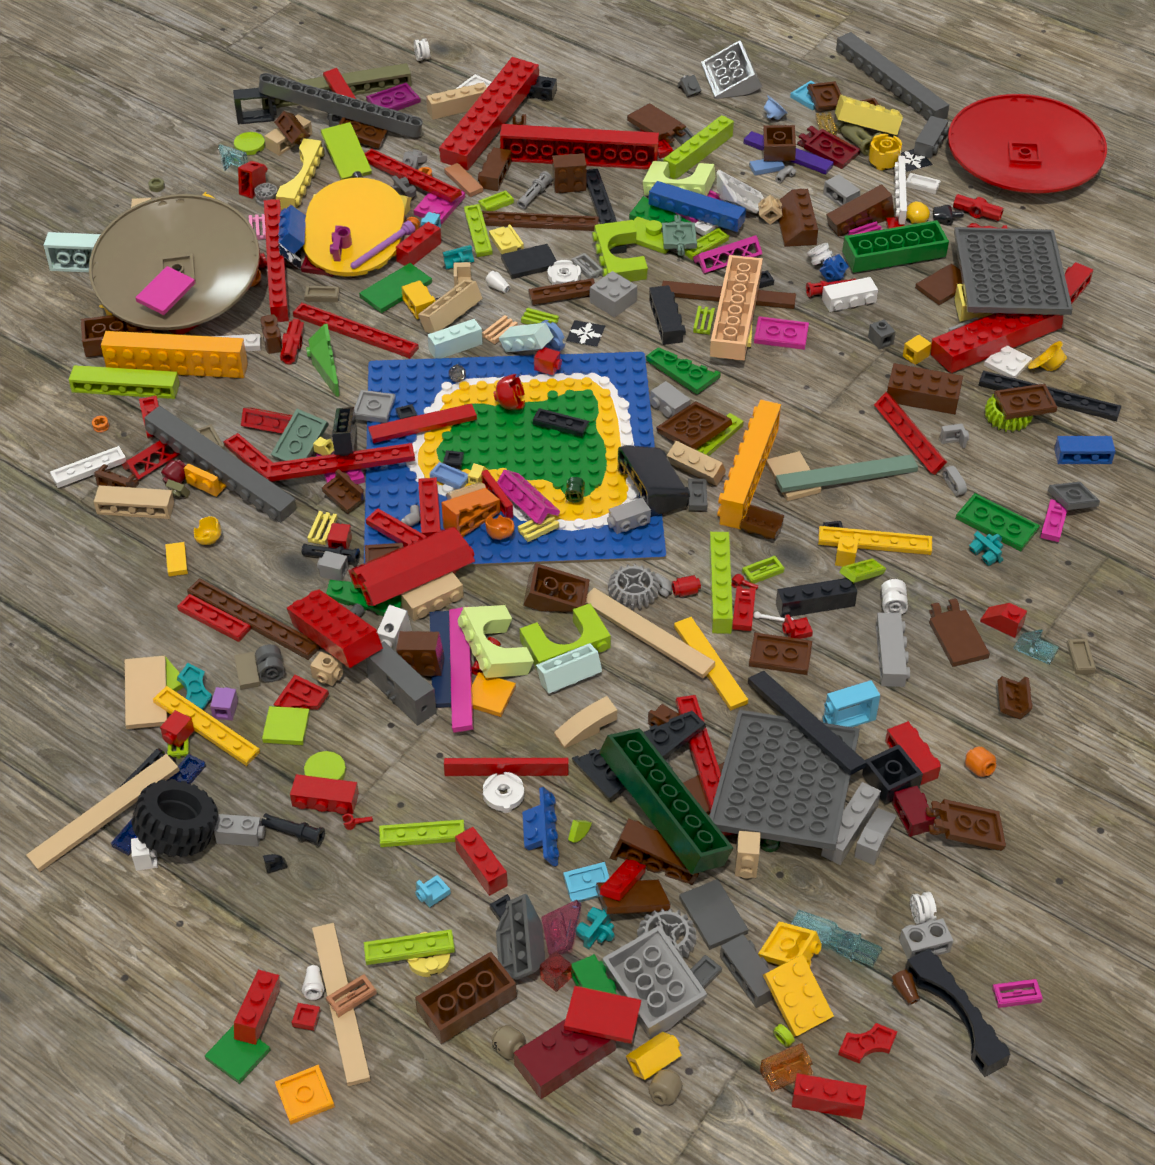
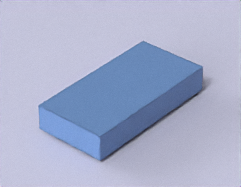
[749,159,785,175]
[430,462,468,489]

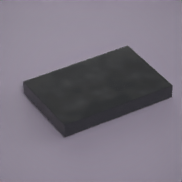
[501,244,557,279]

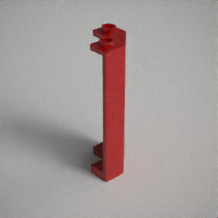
[348,527,475,606]

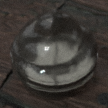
[448,364,466,382]

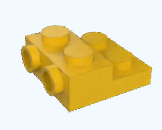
[758,921,821,967]

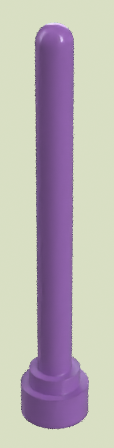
[350,220,415,269]

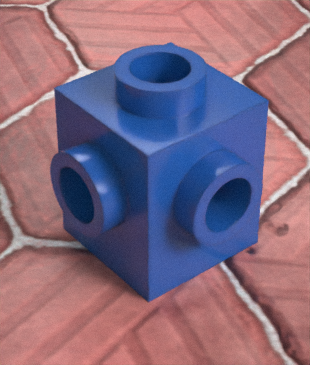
[819,254,849,282]

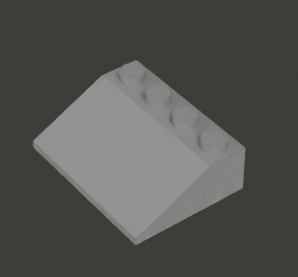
[701,40,762,99]
[602,925,707,1039]

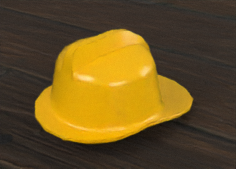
[1028,341,1067,371]

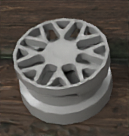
[255,183,277,207]

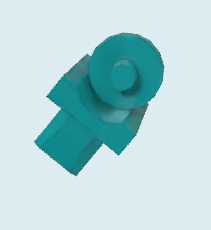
[442,245,474,269]
[969,531,1004,566]
[576,907,615,949]

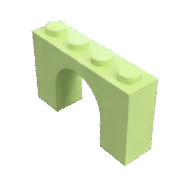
[643,161,716,196]
[458,605,534,678]

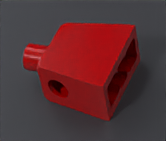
[238,161,268,199]

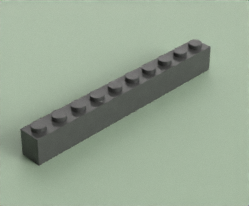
[836,32,949,120]
[144,405,296,523]

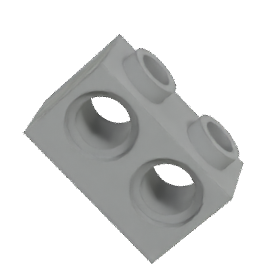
[899,918,953,959]

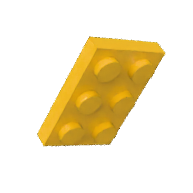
[763,954,834,1037]

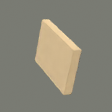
[766,451,821,501]

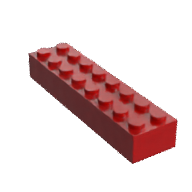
[930,313,1064,373]

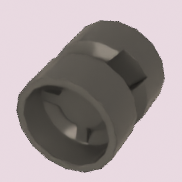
[255,644,285,682]

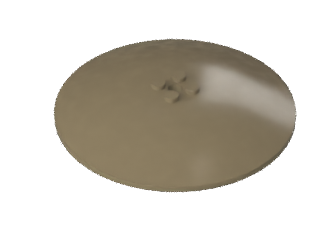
[89,194,260,330]

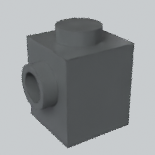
[868,319,896,350]

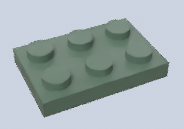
[271,409,329,461]

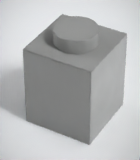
[317,551,349,581]

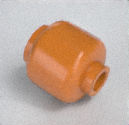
[965,746,996,777]

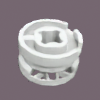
[414,38,430,61]
[807,243,833,265]
[910,892,937,925]

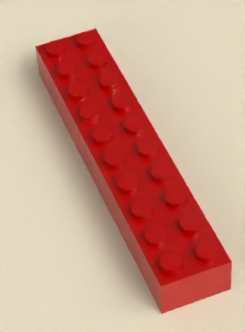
[439,57,539,171]
[500,124,659,169]

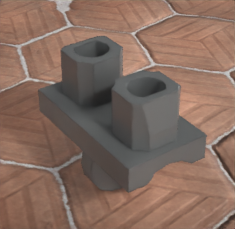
[391,175,417,198]

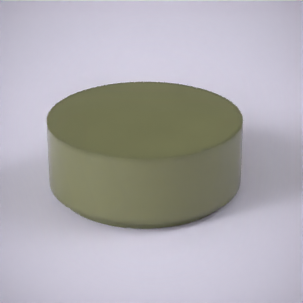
[148,178,165,192]

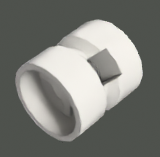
[881,579,908,615]

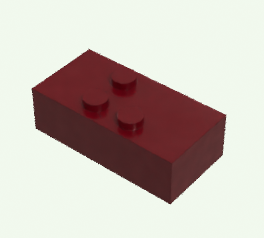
[514,1019,616,1099]

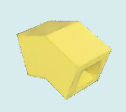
[400,195,412,215]
[313,437,334,456]
[468,463,487,484]

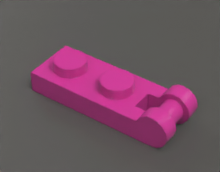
[1040,499,1067,542]

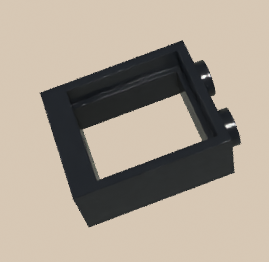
[233,88,277,125]

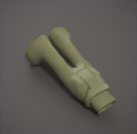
[835,120,881,156]

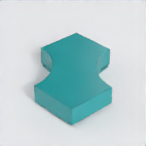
[177,663,212,711]

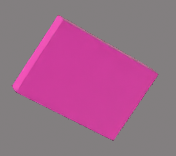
[135,266,195,315]
[754,316,809,350]

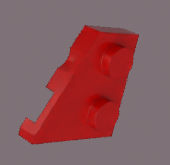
[273,675,329,710]

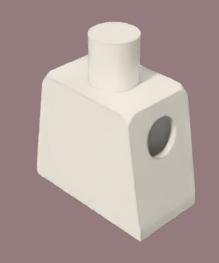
[377,605,412,652]

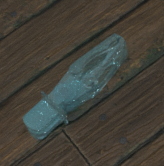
[791,910,883,967]

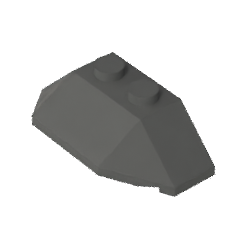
[496,894,545,980]

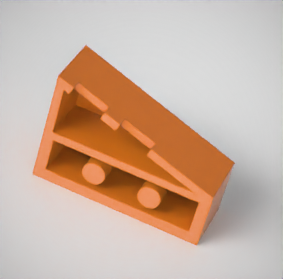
[441,488,500,537]

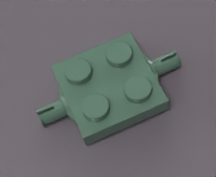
[662,215,697,256]

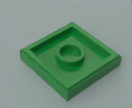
[205,1025,271,1084]

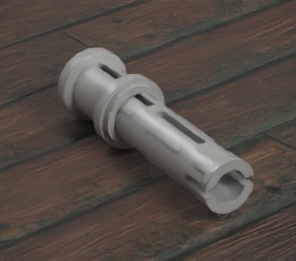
[517,171,553,209]

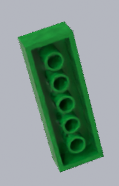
[842,220,949,273]

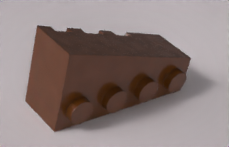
[826,184,895,237]
[609,818,700,885]

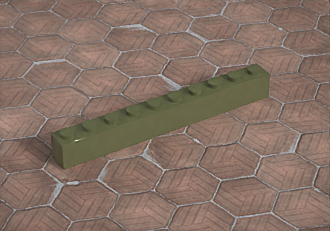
[258,63,412,110]

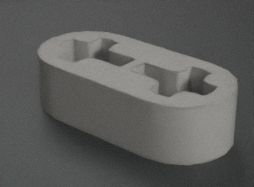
[943,465,967,496]

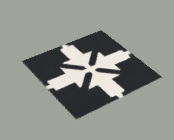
[901,149,933,172]
[278,235,301,270]
[566,320,605,347]

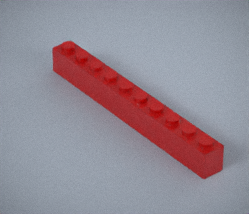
[264,199,289,322]

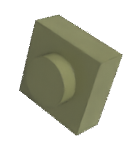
[165,479,190,498]

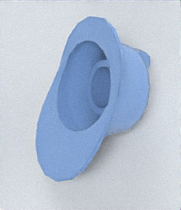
[764,95,788,120]

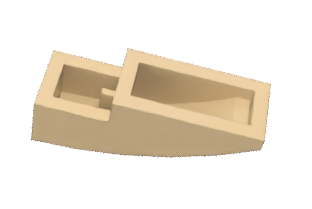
[554,696,617,749]

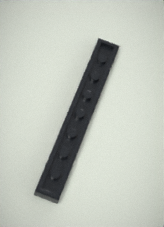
[586,168,627,254]
[978,370,1121,422]
[748,671,867,775]

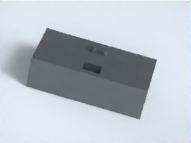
[366,641,436,726]

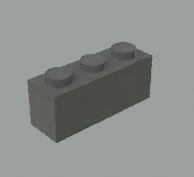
[913,116,949,159]
[720,934,774,1008]

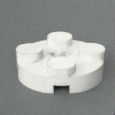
[548,260,581,285]
[483,772,524,813]

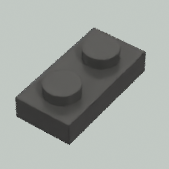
[688,479,708,511]

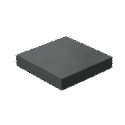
[1048,482,1100,510]

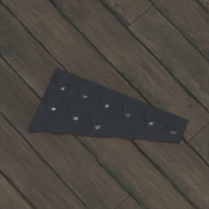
[572,711,706,802]

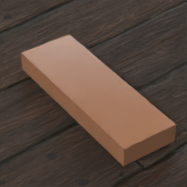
[444,163,483,197]

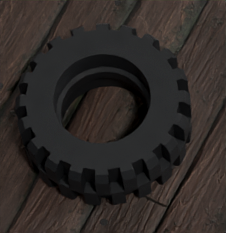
[131,779,218,858]

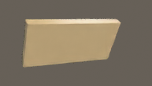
[125,656,167,729]

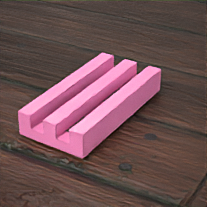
[249,214,266,240]

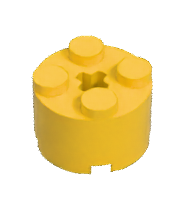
[869,134,902,171]

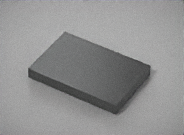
[679,879,749,950]

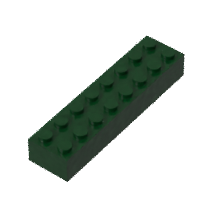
[599,728,734,874]

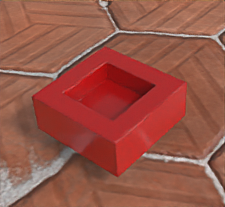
[292,1003,321,1031]

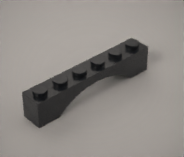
[905,948,1011,1077]

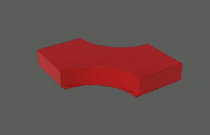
[838,1023,898,1064]

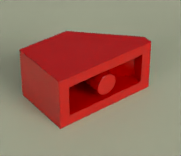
[980,603,1027,638]

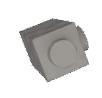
[607,497,651,534]
[214,814,265,847]

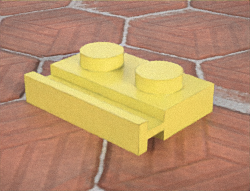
[489,225,524,254]

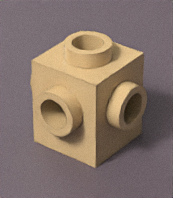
[758,195,782,225]
[310,652,343,686]

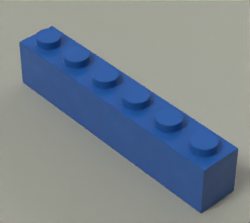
[649,181,746,232]

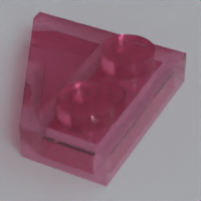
[541,899,582,958]

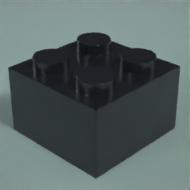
[862,744,923,805]

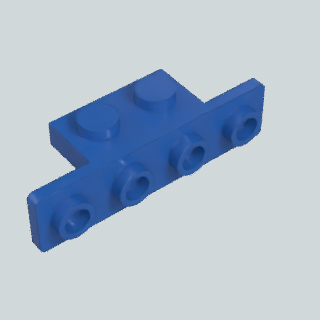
[522,787,559,867]

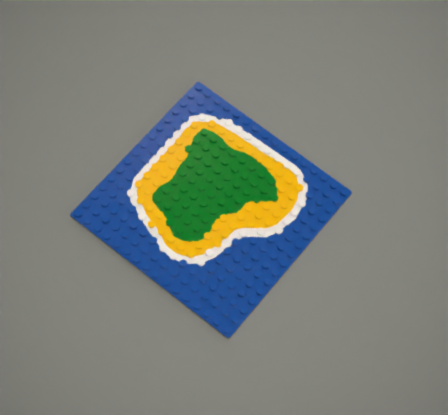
[364,352,666,567]

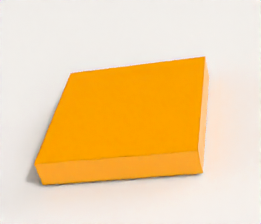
[472,672,516,717]
[275,1065,335,1125]

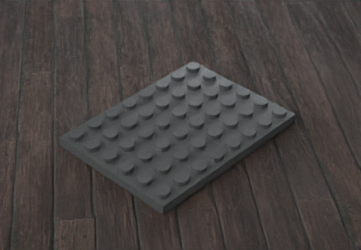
[954,227,1073,315]
[709,710,860,851]

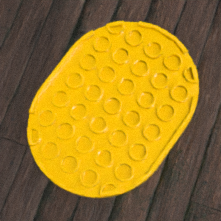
[303,178,405,276]

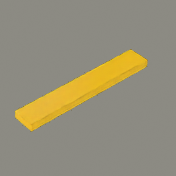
[818,526,932,555]
[674,617,748,711]
[153,686,260,766]

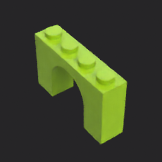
[592,220,648,282]
[519,603,611,669]

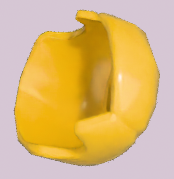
[906,201,930,224]
[194,516,222,545]

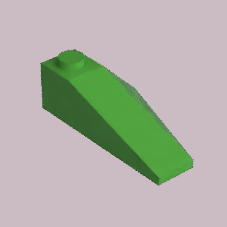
[306,324,339,397]

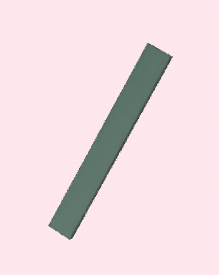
[775,454,918,493]

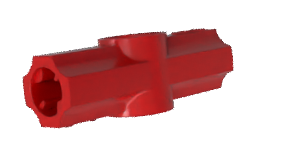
[953,194,1004,221]
[280,319,304,364]

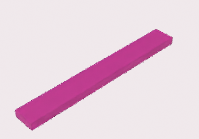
[449,607,473,733]

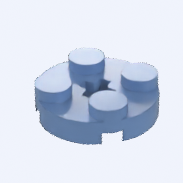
[541,320,565,352]

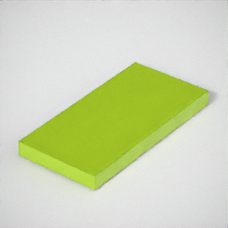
[321,122,372,180]

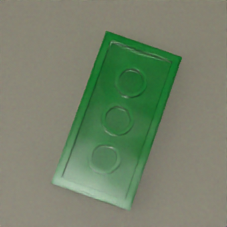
[359,263,432,313]
[955,493,1040,552]

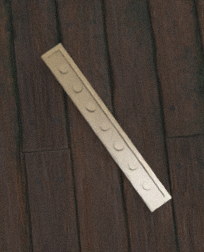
[586,588,715,678]
[26,754,180,872]
[312,923,370,1086]

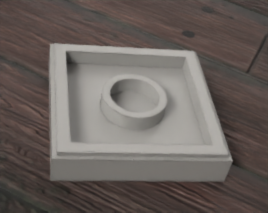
[354,390,396,423]

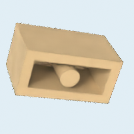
[735,831,760,879]

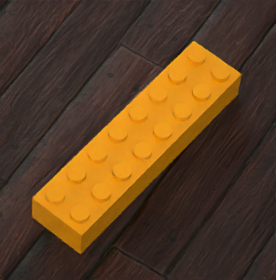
[101,331,248,378]
[717,400,781,530]

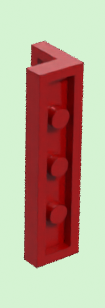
[241,407,293,434]
[121,440,180,480]

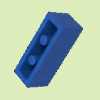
[278,205,306,254]
[1054,436,1115,464]

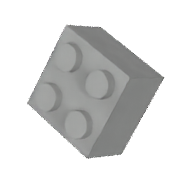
[590,271,637,318]

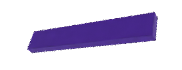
[743,131,834,174]

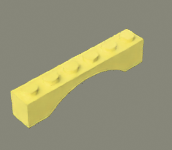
[276,138,324,210]

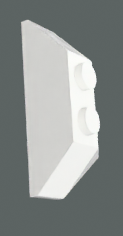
[717,170,764,213]

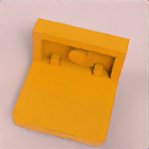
[184,463,226,497]

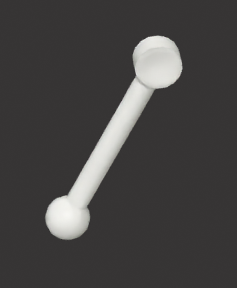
[753,611,794,622]

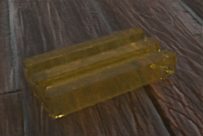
[815,112,837,135]

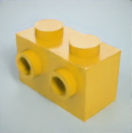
[402,281,436,319]

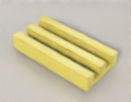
[307,511,337,545]
[518,513,559,542]

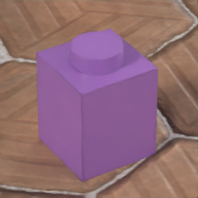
[210,687,238,721]

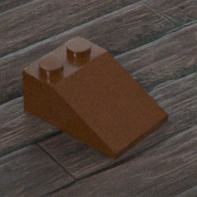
[523,563,590,612]

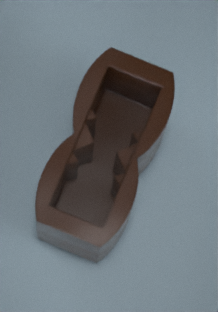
[260,314,282,354]

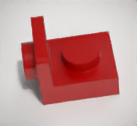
[782,614,813,639]

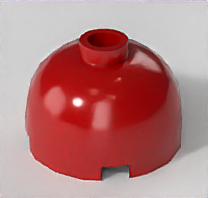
[494,374,525,410]

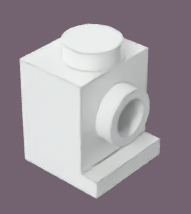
[131,838,158,871]

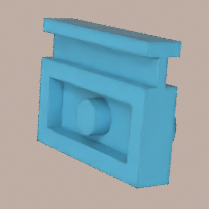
[563,862,609,904]

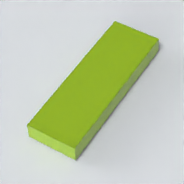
[684,228,729,261]
[839,558,886,583]

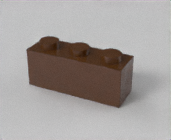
[478,147,512,191]

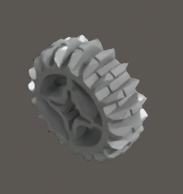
[608,564,660,610]
[637,907,697,958]

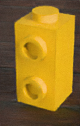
[626,1032,682,1080]

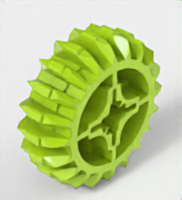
[985,394,1033,432]

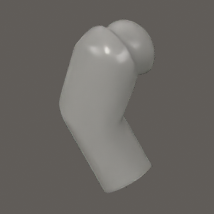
[775,165,796,183]
[401,505,420,526]
[655,573,672,597]

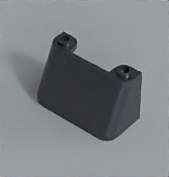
[617,445,690,517]

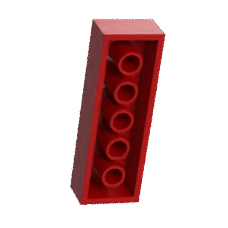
[287,589,383,668]

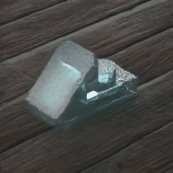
[218,144,248,171]
[1013,629,1059,665]

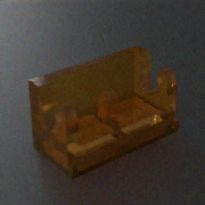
[760,1043,813,1092]

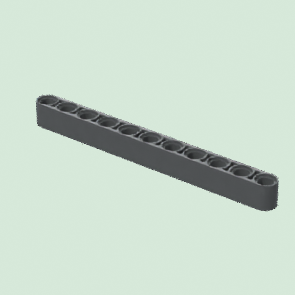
[258,73,423,138]

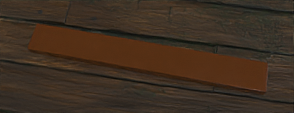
[482,211,599,231]
[662,280,796,309]
[187,578,321,660]

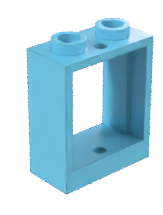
[822,680,880,727]

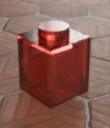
[540,951,572,992]

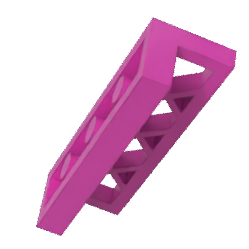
[693,235,763,274]
[497,469,560,524]

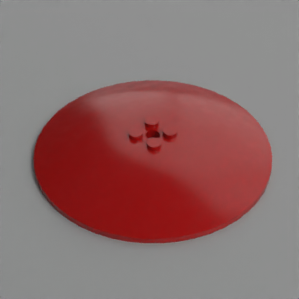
[948,94,1107,193]

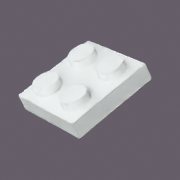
[984,346,1032,378]

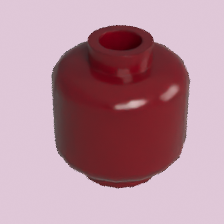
[161,460,186,484]

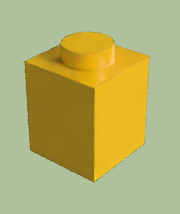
[903,335,932,365]
[835,537,859,567]

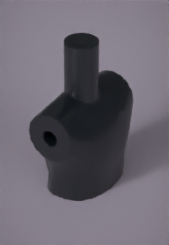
[933,204,964,225]

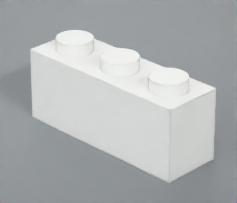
[822,277,878,312]

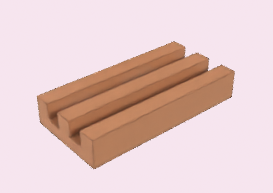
[326,974,377,1018]

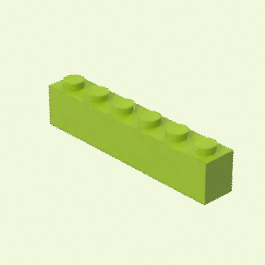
[663,115,734,180]
[69,365,180,399]
[709,532,733,634]

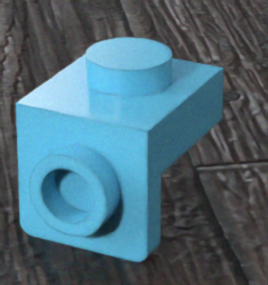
[415,875,451,908]

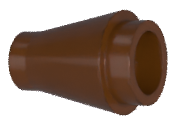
[891,969,920,1005]

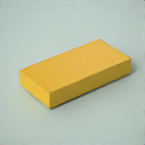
[165,542,188,577]

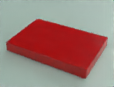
[564,986,641,1044]

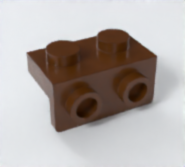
[322,469,364,514]
[739,504,784,539]
[997,676,1033,719]

